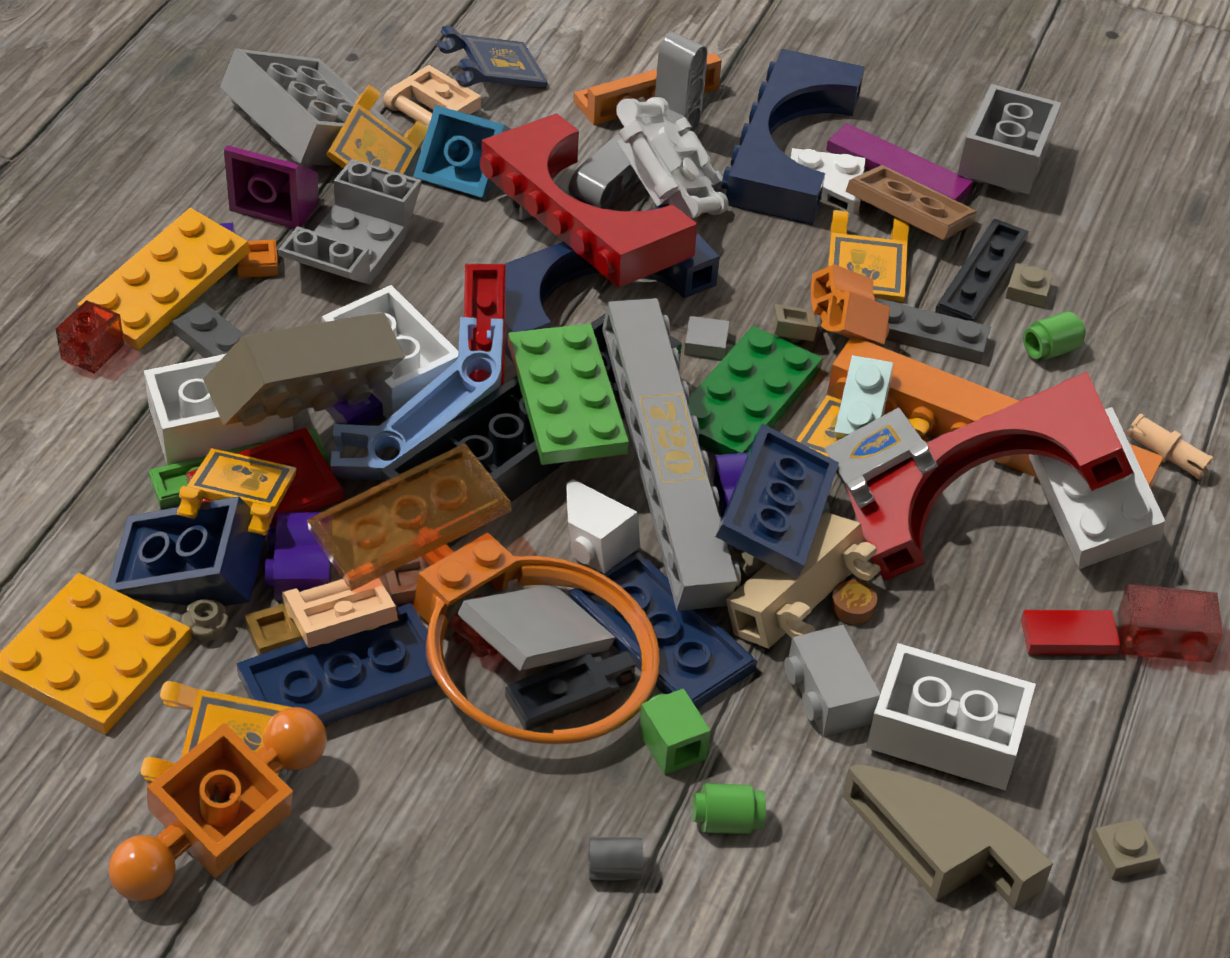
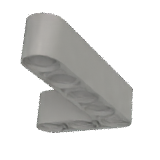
[568,32,708,209]

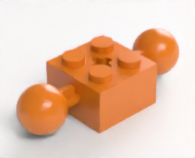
[108,707,327,902]

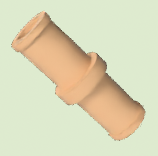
[1127,413,1214,480]

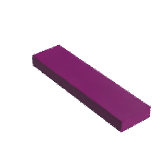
[826,123,973,202]

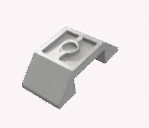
[278,159,421,285]

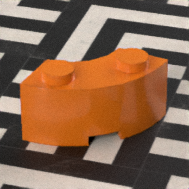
[811,264,890,346]

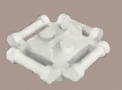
[616,97,728,219]

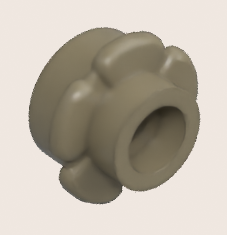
[182,599,228,642]

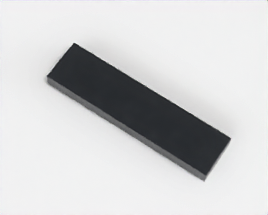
[935,219,1029,322]

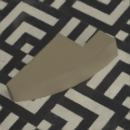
[843,764,1053,909]

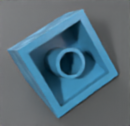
[413,105,511,198]

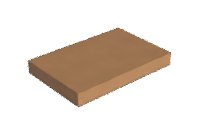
[845,165,978,240]

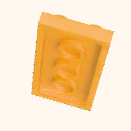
[77,208,250,351]

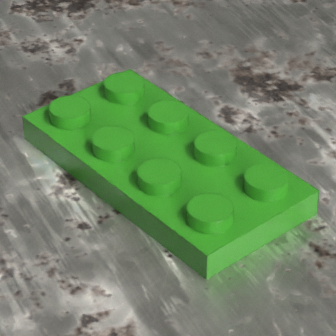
[508,323,629,465]

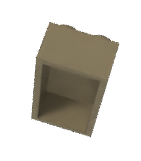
[203,312,405,426]

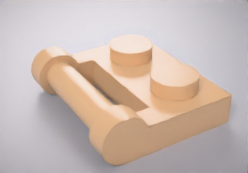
[383,65,481,127]
[282,566,398,648]

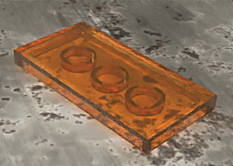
[307,443,511,591]

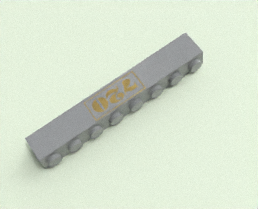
[602,298,741,611]

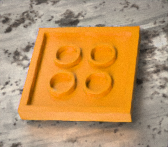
[0,572,192,735]

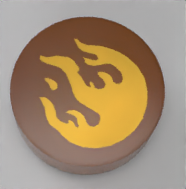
[831,580,877,624]

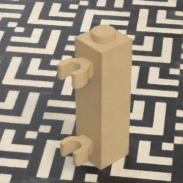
[726,512,881,649]

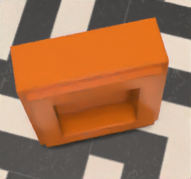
[237,240,278,278]

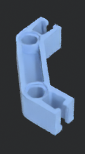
[331,317,503,480]

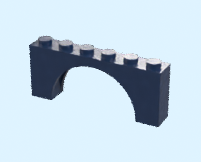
[721,49,865,225]
[505,203,720,362]

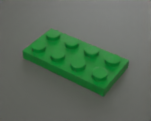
[688,326,823,455]

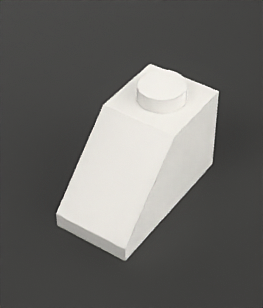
[566,479,640,574]

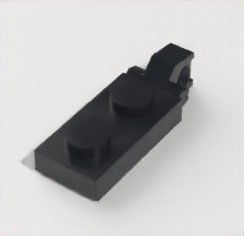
[505,651,636,731]

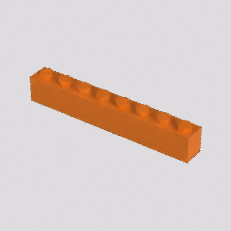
[827,336,1163,490]

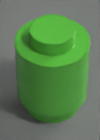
[1023,311,1086,360]
[692,783,766,834]

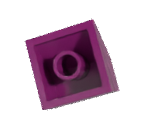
[224,145,319,228]

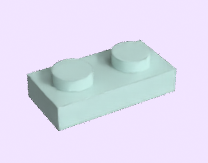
[834,355,894,439]

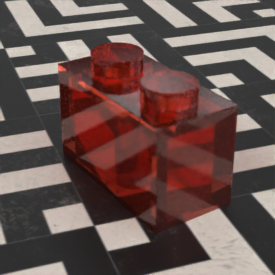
[1117,584,1223,663]

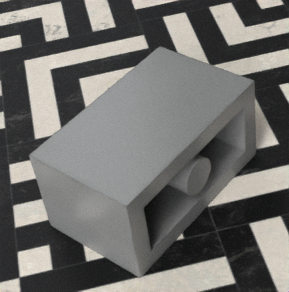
[784,625,880,737]

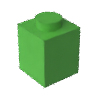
[638,688,711,775]

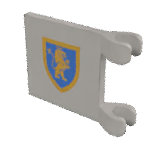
[824,408,938,508]

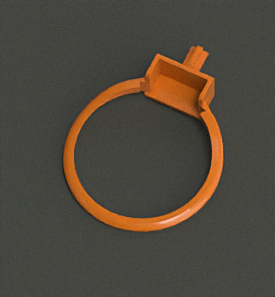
[411,529,660,745]

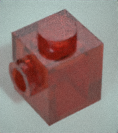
[55,300,125,374]

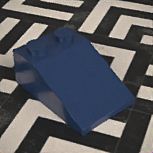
[107,496,266,606]

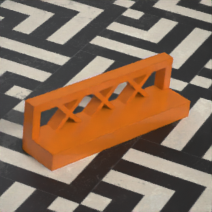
[573,53,722,125]

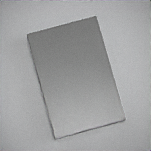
[458,585,615,671]

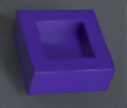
[325,393,383,425]

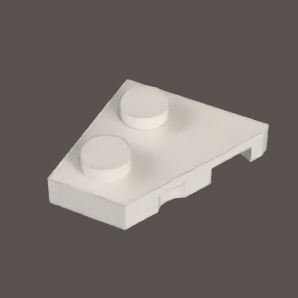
[791,148,865,214]

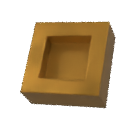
[245,604,304,655]

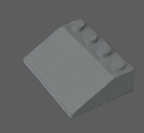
[220,48,401,167]

